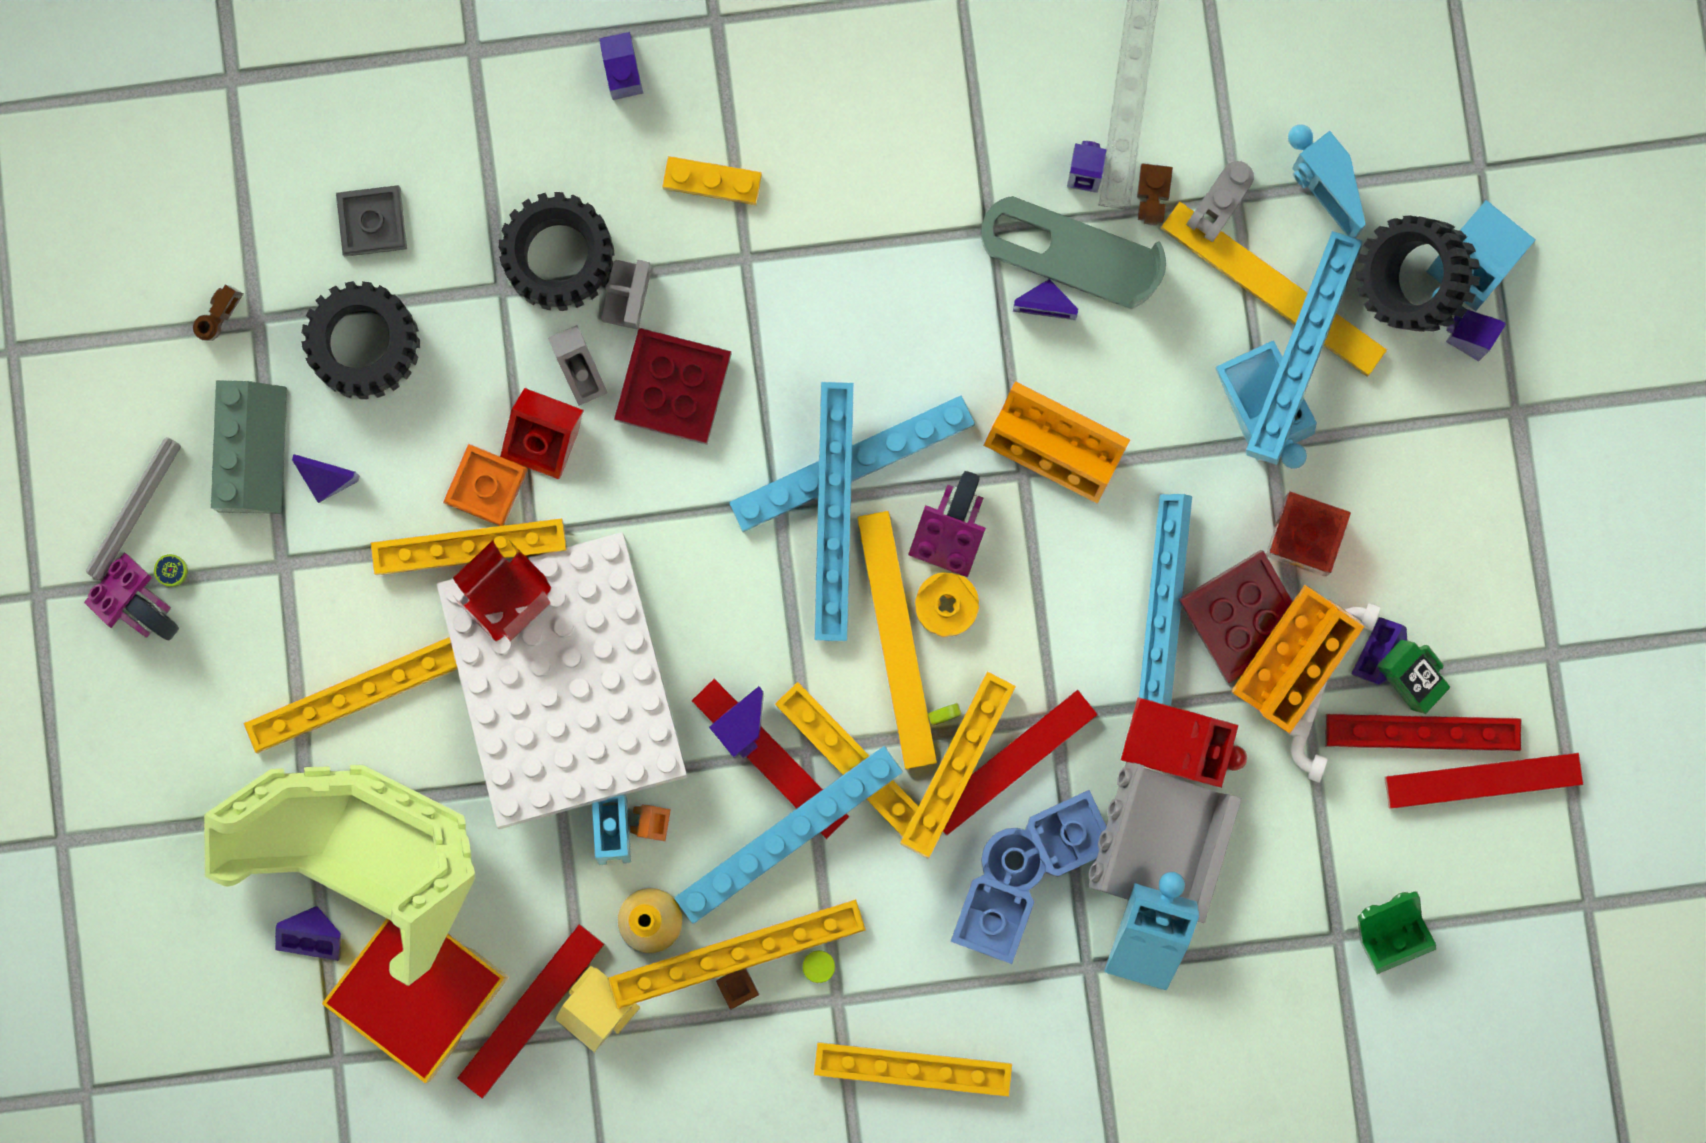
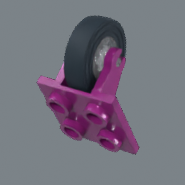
[908,471,986,577]
[84,552,179,641]

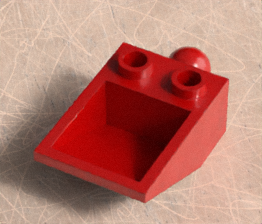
[1121,697,1247,788]

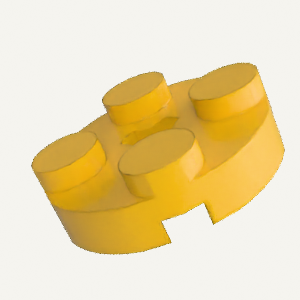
[915,573,979,637]

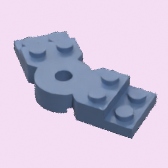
[950,790,1107,964]

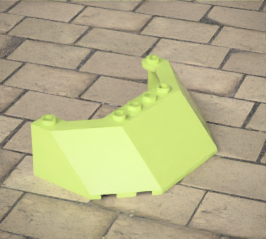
[204,765,475,986]

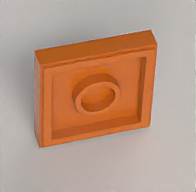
[443,444,528,526]

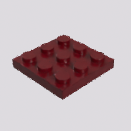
[614,328,732,445]
[1178,550,1293,683]

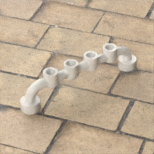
[1288,603,1381,783]

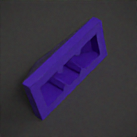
[1013,279,1078,321]
[292,454,360,503]
[1351,617,1408,685]
[275,906,341,961]

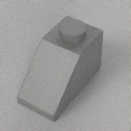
[548,325,608,406]

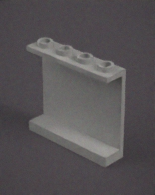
[1088,762,1242,923]

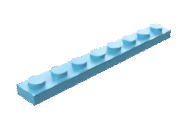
[1246,231,1363,465]
[814,382,854,641]
[729,395,975,532]
[1139,494,1192,706]
[674,746,903,924]

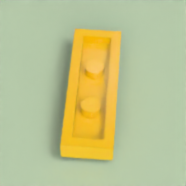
[662,156,762,206]

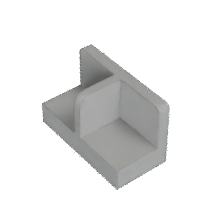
[601,260,652,329]

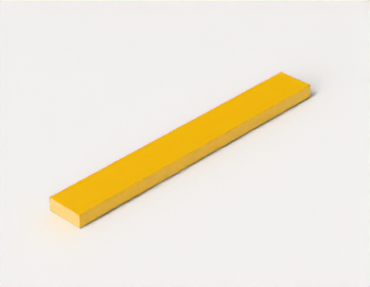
[1160,202,1387,377]
[857,511,937,769]
[244,637,458,754]
[607,899,866,1009]

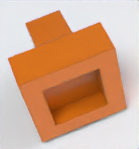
[630,804,671,841]

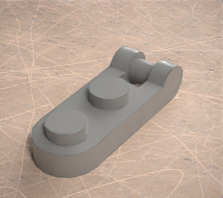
[1186,161,1254,242]

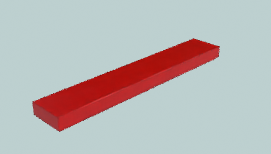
[691,678,850,839]
[943,690,1098,836]
[1325,714,1521,751]
[1385,753,1583,809]
[457,924,605,1099]

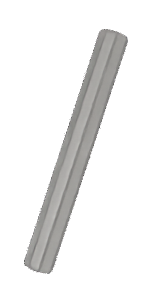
[86,437,181,580]

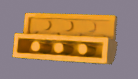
[983,381,1130,504]
[1231,585,1365,734]

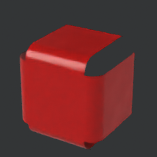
[453,540,551,641]

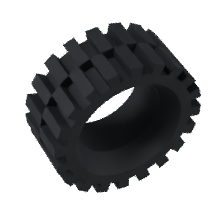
[498,192,615,311]
[1356,215,1480,332]
[301,281,420,399]

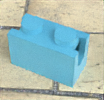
[592,795,631,865]

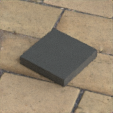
[336,185,407,257]

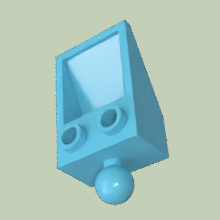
[1288,124,1366,238]
[1426,200,1536,312]
[1216,340,1317,469]
[1104,872,1199,991]

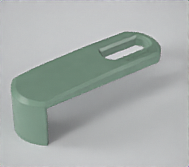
[981,196,1166,309]

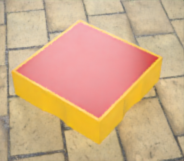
[322,918,509,1083]

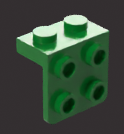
[1357,891,1437,974]

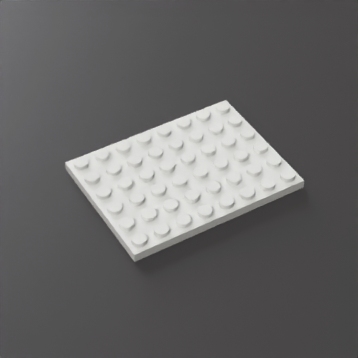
[437,532,688,829]

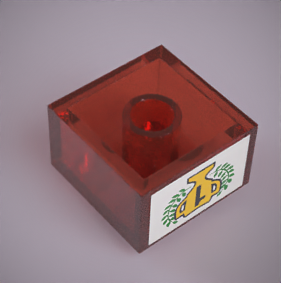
[1266,491,1351,577]

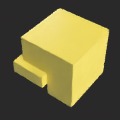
[555,966,640,1053]

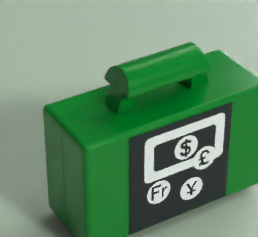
[1377,640,1450,714]

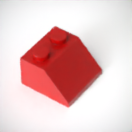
[500,388,584,479]

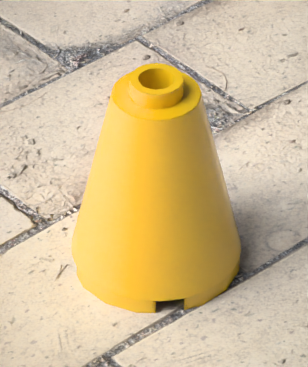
[618,888,682,953]

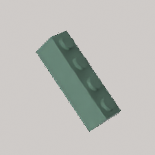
[211,380,287,514]

